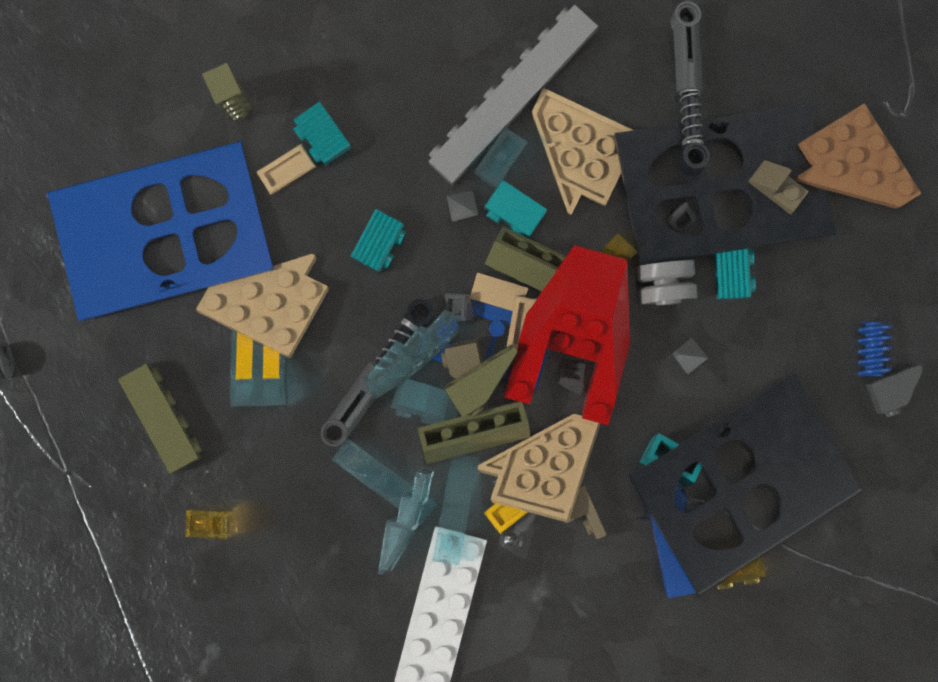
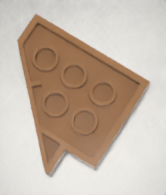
[794,103,922,209]

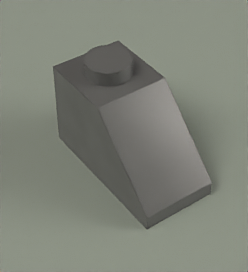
[866,365,923,417]

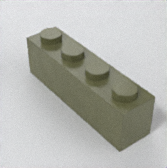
[202,63,252,121]
[485,226,566,291]
[118,364,202,474]
[417,401,530,464]

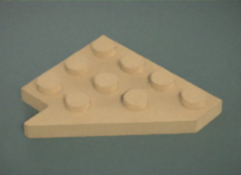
[532,88,632,215]
[196,254,329,358]
[477,414,601,523]

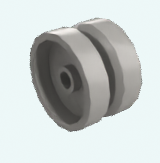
[635,260,698,306]

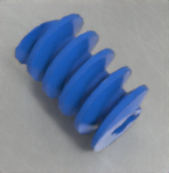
[857,322,893,377]

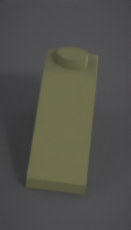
[445,343,518,417]

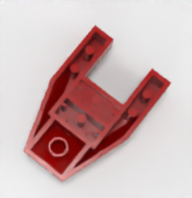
[504,244,630,425]

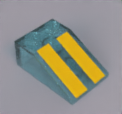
[230,330,288,407]

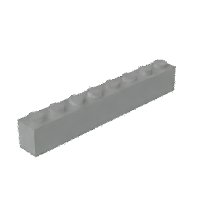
[429,5,598,186]

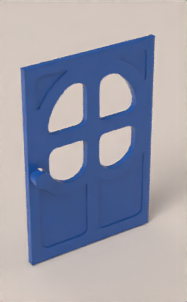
[47,141,274,322]

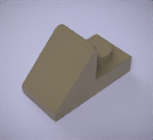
[748,160,809,215]
[565,485,606,539]

